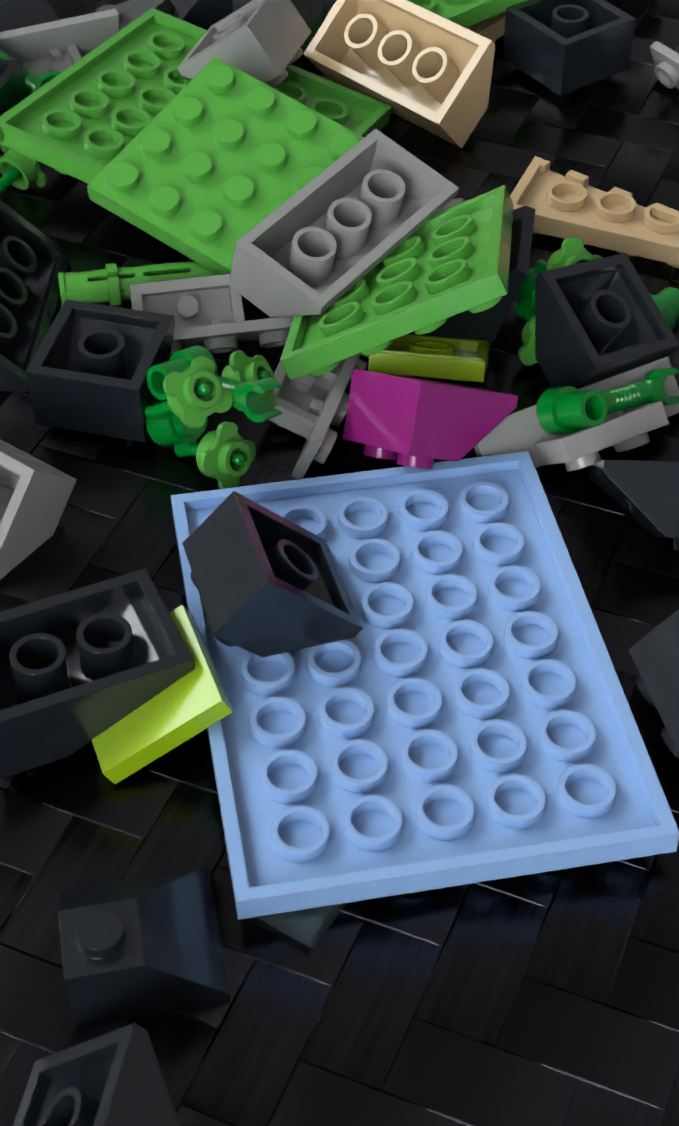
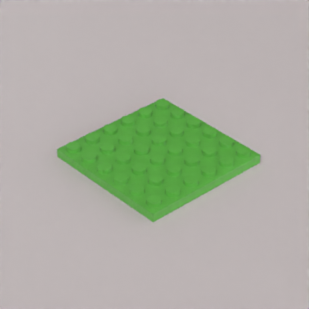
[0,8,392,184]

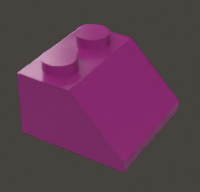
[342,368,518,469]

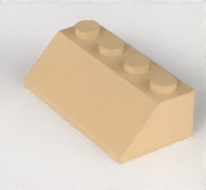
[303,0,496,149]

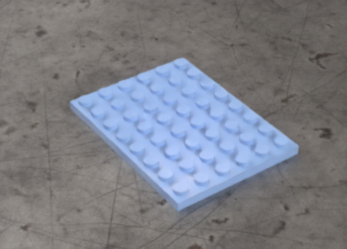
[171,451,679,920]

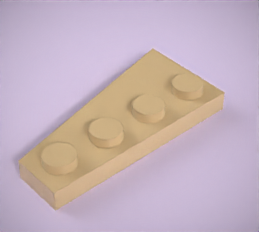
[510,156,679,268]

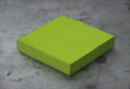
[368,334,490,382]
[92,605,233,784]

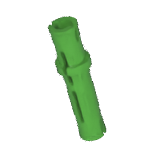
[58,261,217,306]

